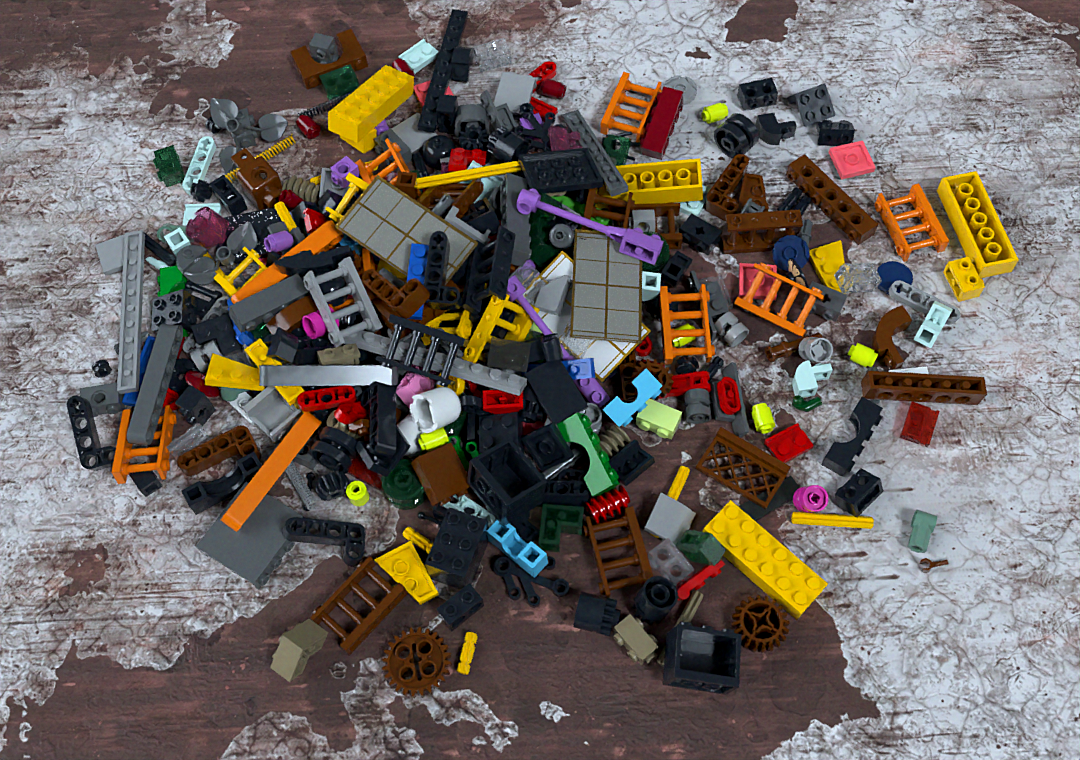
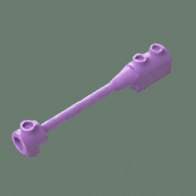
[516,189,664,265]
[506,275,611,408]

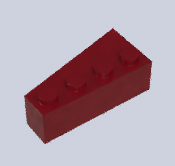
[640,86,684,160]

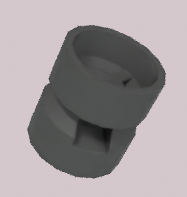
[684,388,711,424]

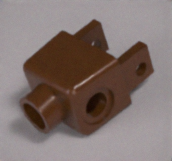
[231,148,282,210]

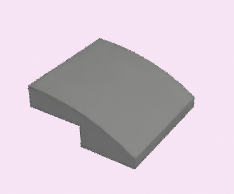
[391,112,437,154]
[644,493,696,550]

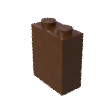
[411,442,470,506]

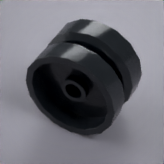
[714,113,759,158]
[309,426,359,474]

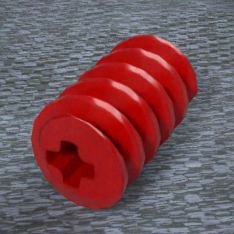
[585,485,630,524]

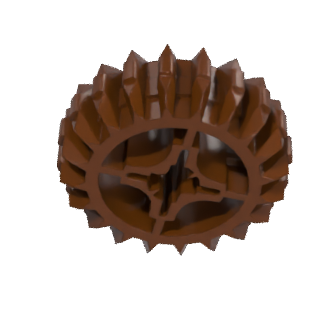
[731,595,790,653]

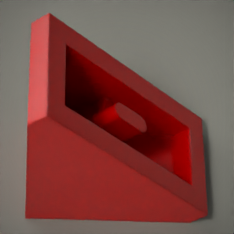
[483,390,523,414]

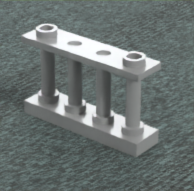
[304,257,382,347]

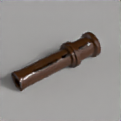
[765,332,823,363]

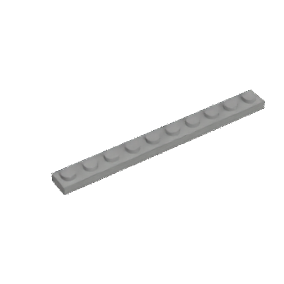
[117,230,145,394]
[343,326,527,396]

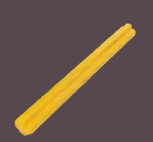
[417,161,521,189]

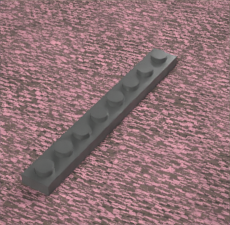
[562,110,628,197]

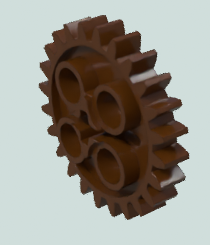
[382,627,452,698]

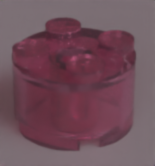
[186,206,229,250]

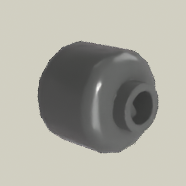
[549,224,575,249]

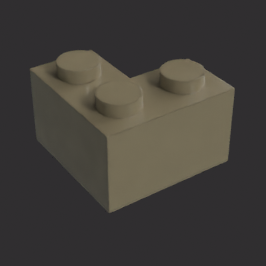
[270,619,328,682]

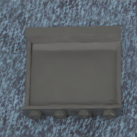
[196,481,305,590]

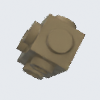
[613,614,658,665]

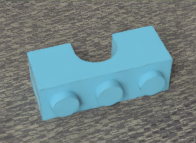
[602,369,662,427]
[486,520,548,578]

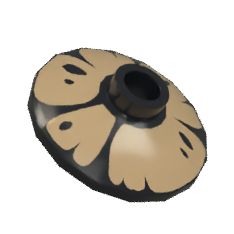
[786,258,808,288]

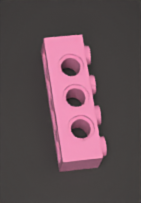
[396,345,440,408]

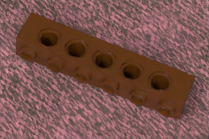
[786,154,878,245]
[861,371,987,405]

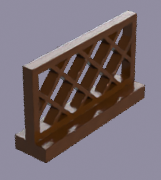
[695,427,791,510]

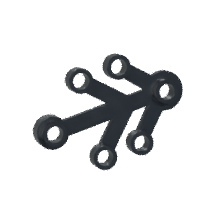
[515,103,564,152]
[493,556,569,608]

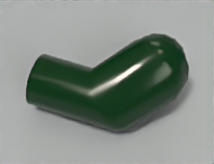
[792,395,822,412]

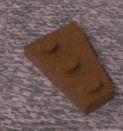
[736,173,769,214]

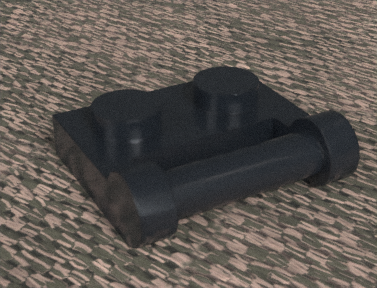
[184,280,222,320]

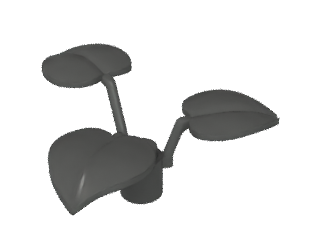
[210,98,288,175]
[183,222,258,289]

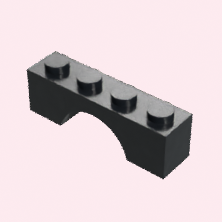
[821,397,883,477]
[181,452,263,515]

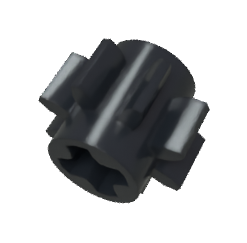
[190,180,212,203]
[675,355,699,375]

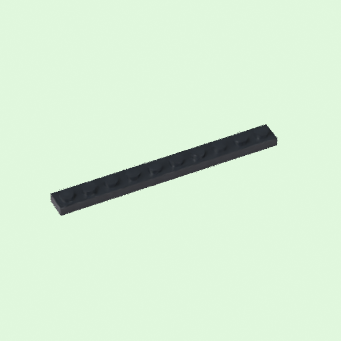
[417,9,468,133]

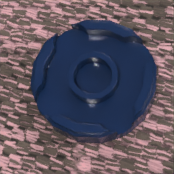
[772,235,810,272]
[875,261,913,295]

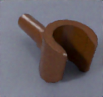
[919,558,949,573]

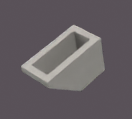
[534,275,572,317]

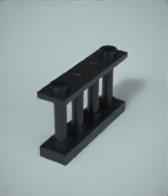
[461,225,516,315]
[376,314,469,387]

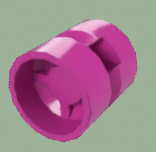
[302,307,339,339]
[793,485,829,513]

